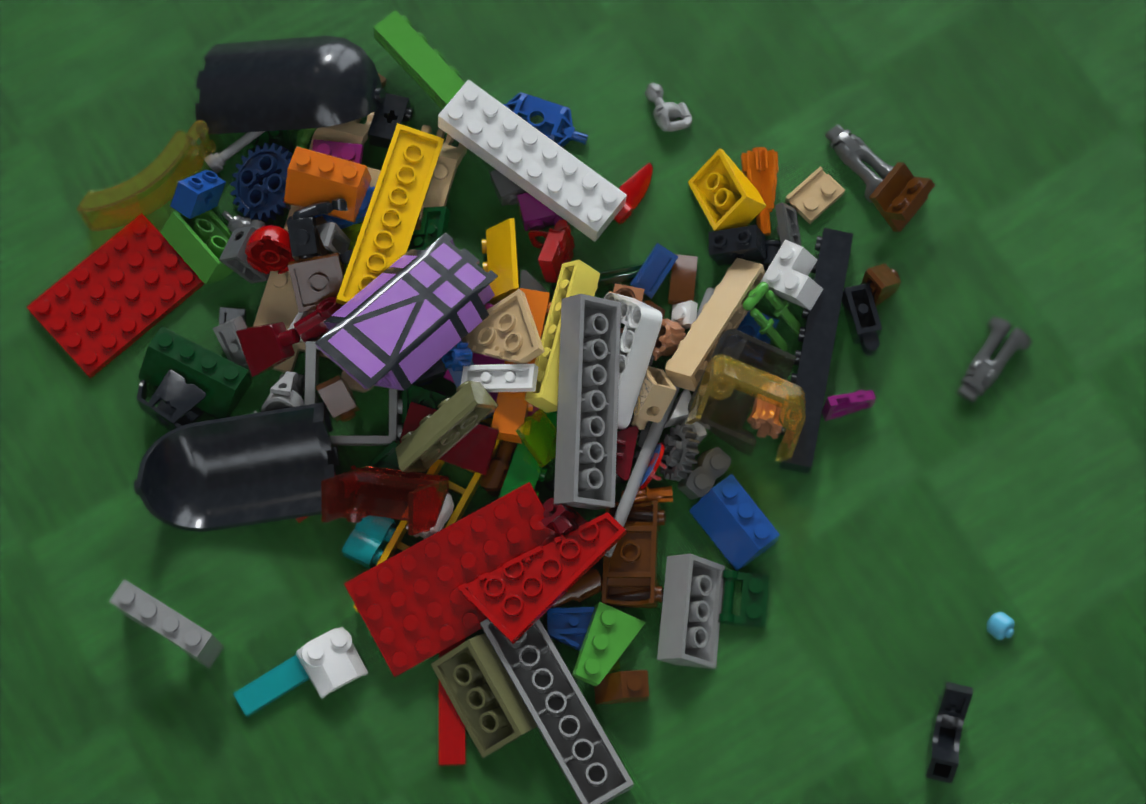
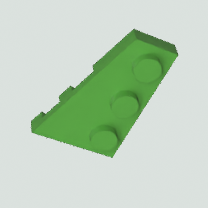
[572,602,646,686]

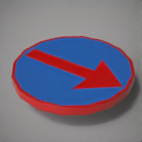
[639,443,667,490]

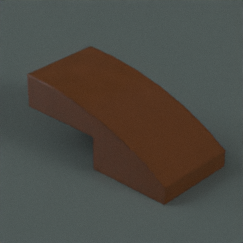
[668,254,698,304]

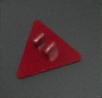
[616,426,639,481]

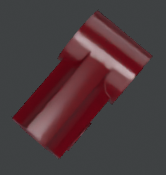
[294,297,341,343]

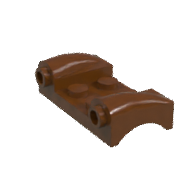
[602,500,666,608]

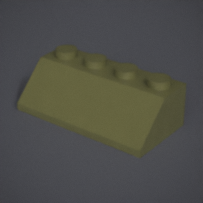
[396,381,498,472]
[431,633,537,758]

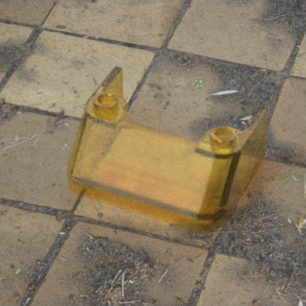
[686,354,806,462]

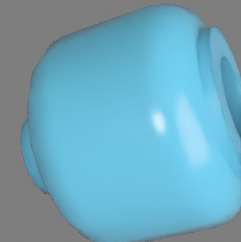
[986,612,1015,640]

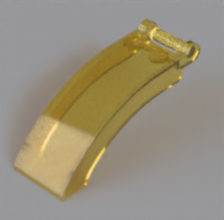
[76,120,216,231]

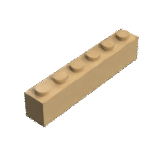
[665,258,765,392]

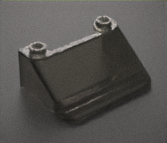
[688,329,796,456]

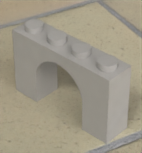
[109,579,224,668]

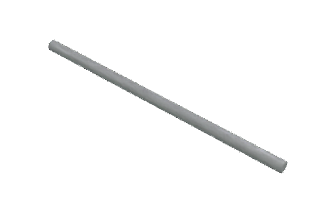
[605,288,715,557]

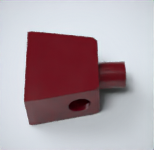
[236,322,300,377]

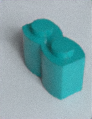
[342,507,396,569]

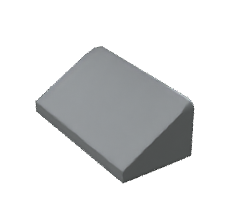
[213,316,249,369]

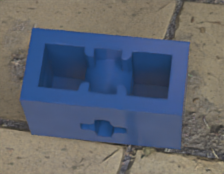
[170,170,226,219]

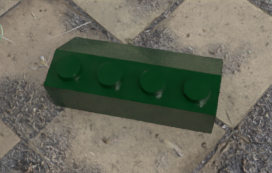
[138,326,252,419]

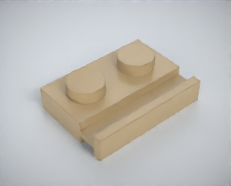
[785,166,845,224]

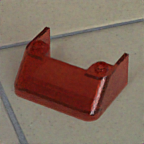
[321,467,449,536]

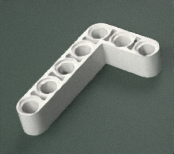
[604,292,662,430]

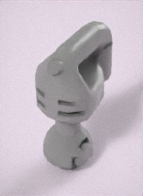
[645,83,693,132]

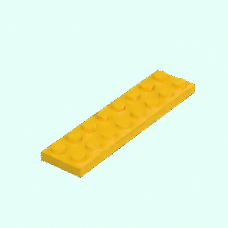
[336,123,444,305]

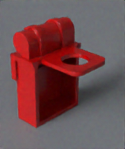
[528,220,575,283]

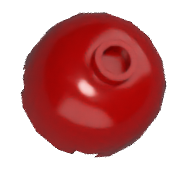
[245,225,295,274]

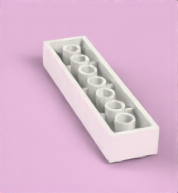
[438,79,627,242]

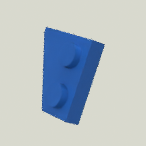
[547,607,595,651]

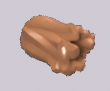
[652,319,686,361]
[747,385,787,439]

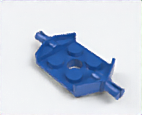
[503,92,589,148]

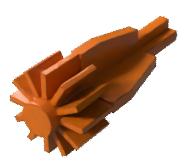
[741,147,779,236]

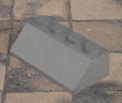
[657,554,725,669]

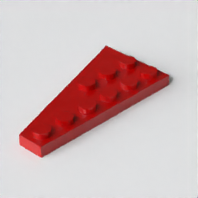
[457,512,627,644]

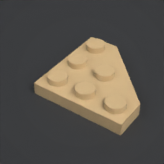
[462,289,545,364]

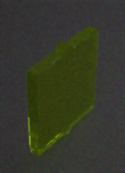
[516,409,557,468]

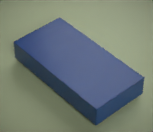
[630,243,678,299]

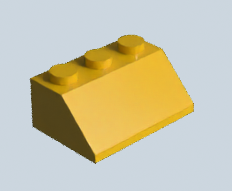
[481,218,519,305]

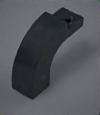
[925,682,973,784]

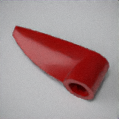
[614,162,653,225]

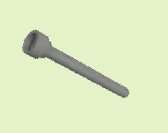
[204,131,265,174]

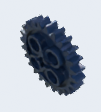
[230,143,293,223]

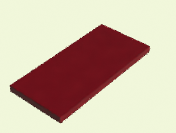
[399,402,499,475]

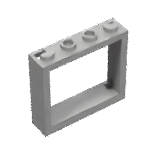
[305,341,403,446]

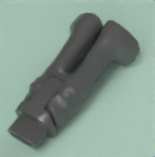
[825,124,894,203]
[957,316,1032,403]

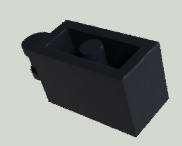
[842,283,882,356]

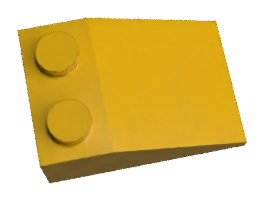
[688,148,766,231]

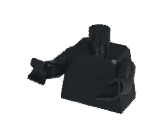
[287,198,353,265]

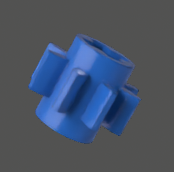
[441,341,473,371]

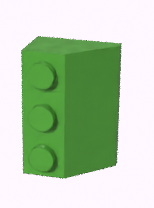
[160,209,234,285]

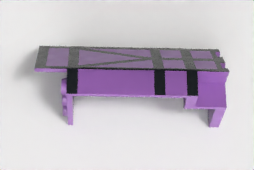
[315,232,498,391]

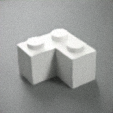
[760,240,823,311]

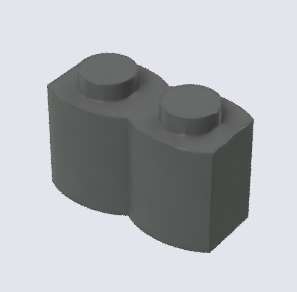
[677,447,731,500]

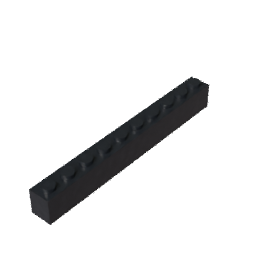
[776,228,854,474]

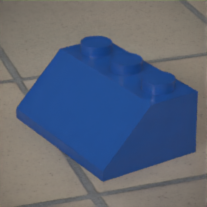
[689,474,780,571]

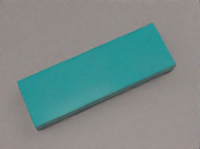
[233,655,310,717]

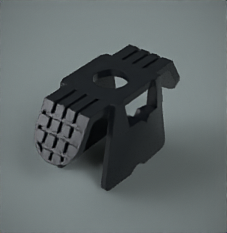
[136,370,206,431]

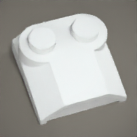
[296,627,368,699]

